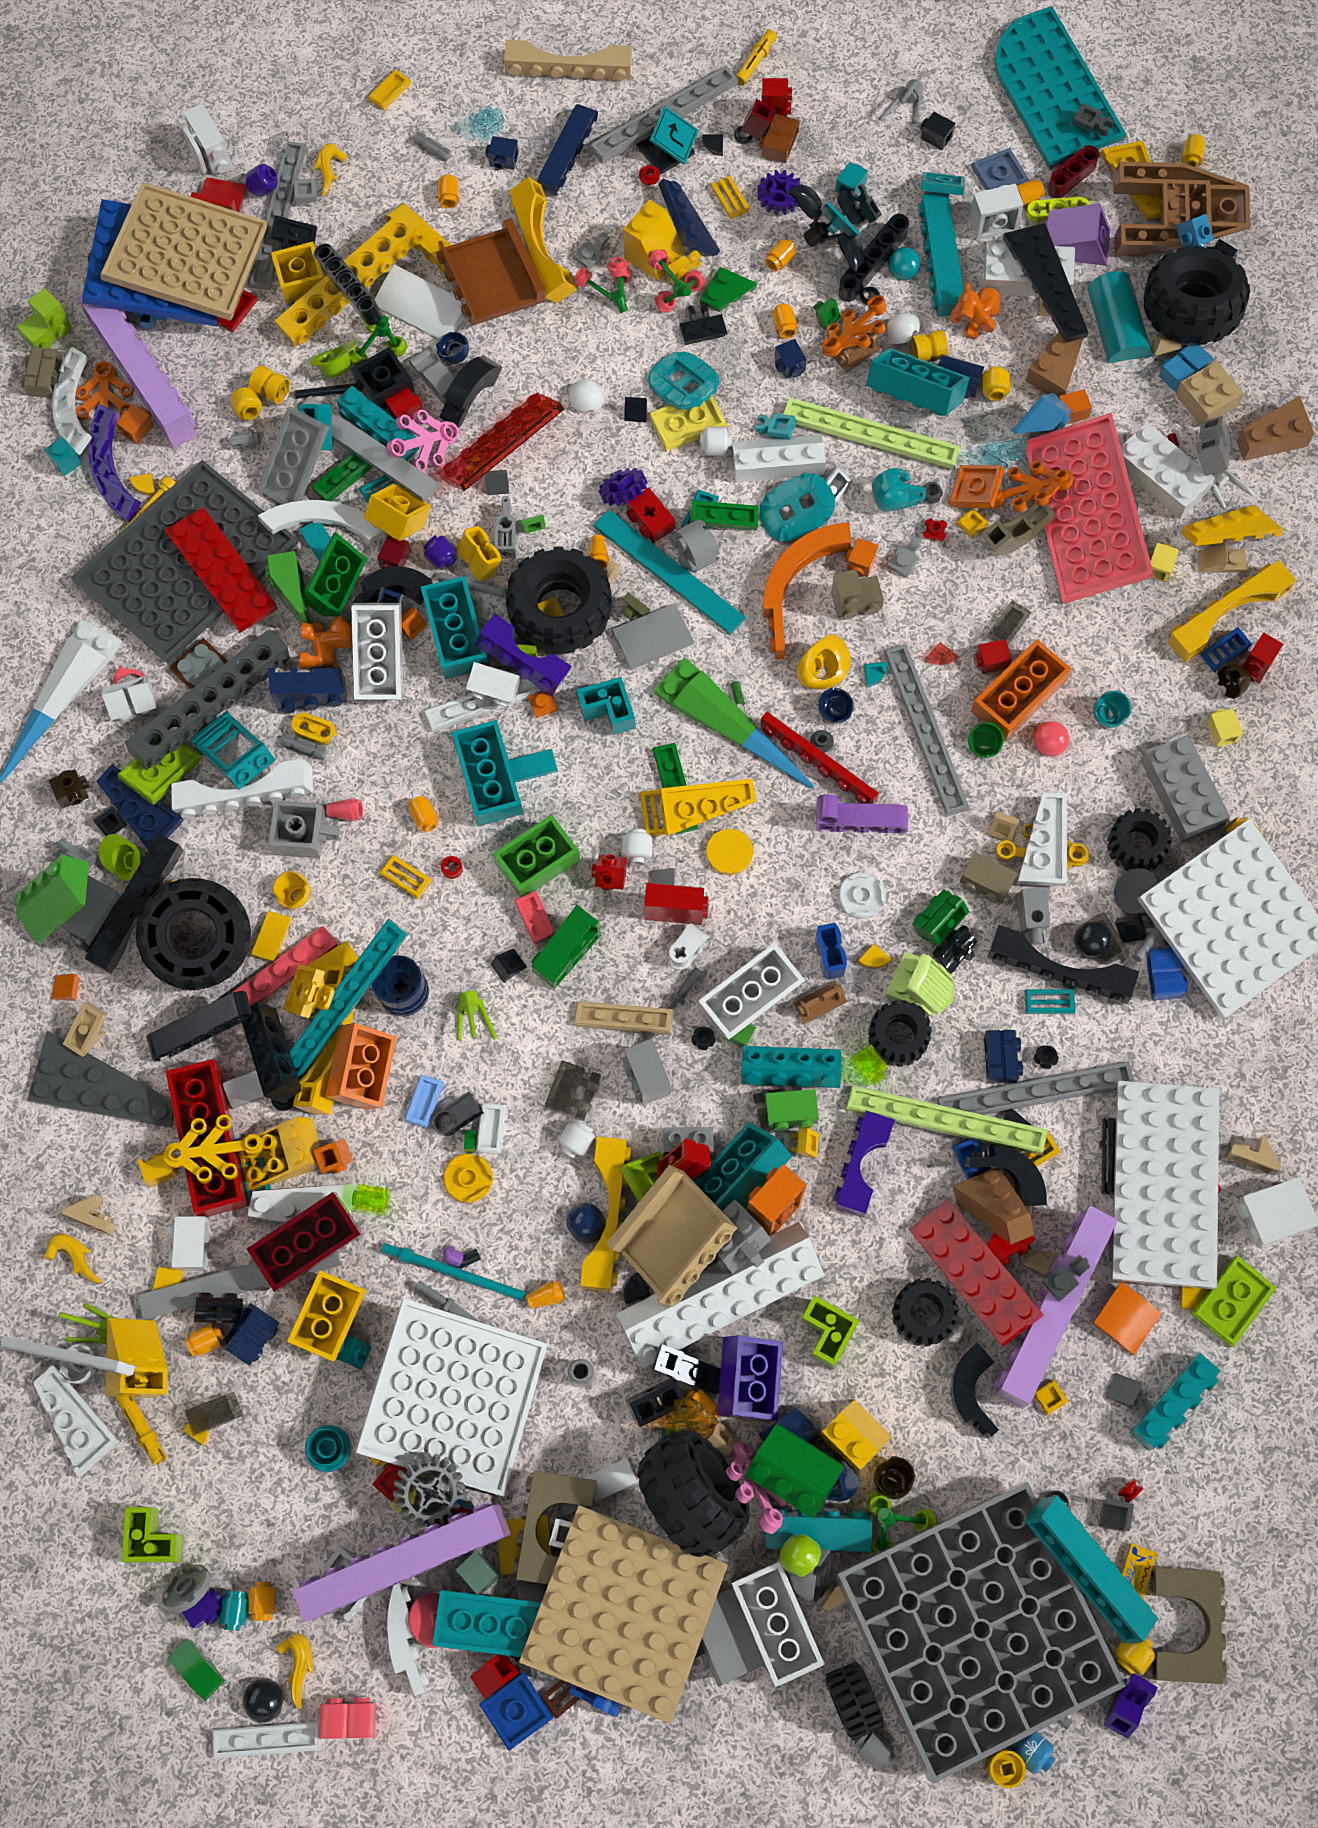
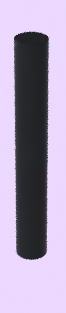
[295,383,361,399]

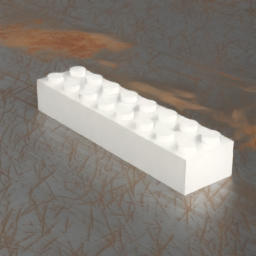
[616,1222,825,1368]

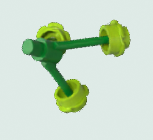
[349,315,408,366]
[866,1491,938,1555]

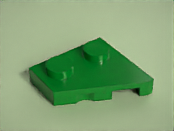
[700,267,757,312]

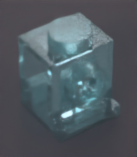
[469,105,504,142]

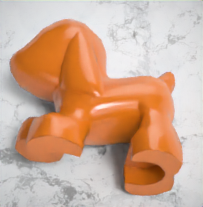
[949,282,1001,339]
[300,616,353,670]

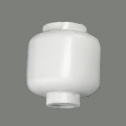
[700,427,732,456]
[622,829,652,865]
[559,1119,595,1158]

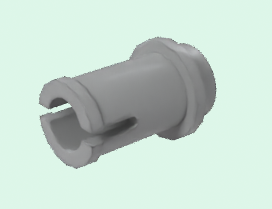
[231,430,260,449]

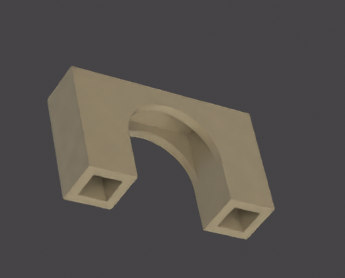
[513,1471,597,1585]
[1151,1568,1227,1684]

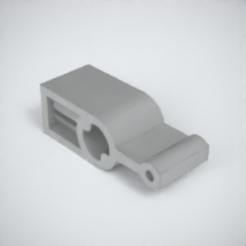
[409,348,455,405]
[494,496,517,559]

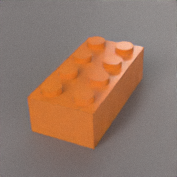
[971,639,1072,742]
[747,1164,807,1236]

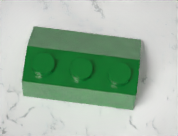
[305,532,367,617]
[745,1423,845,1519]

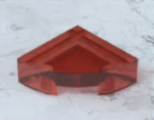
[925,642,958,666]

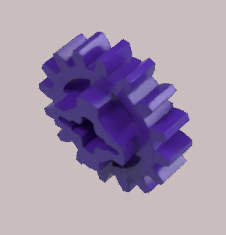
[757,170,803,215]
[598,468,648,506]

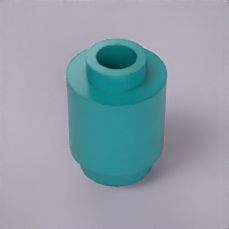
[219,1591,249,1631]

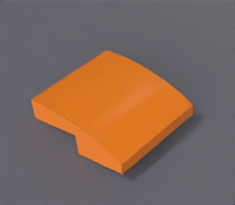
[1092,1281,1161,1356]

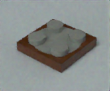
[169,638,228,690]

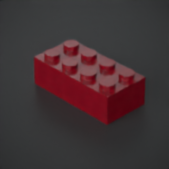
[247,1192,364,1292]

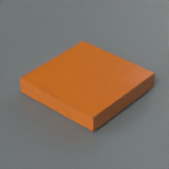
[949,465,1005,508]

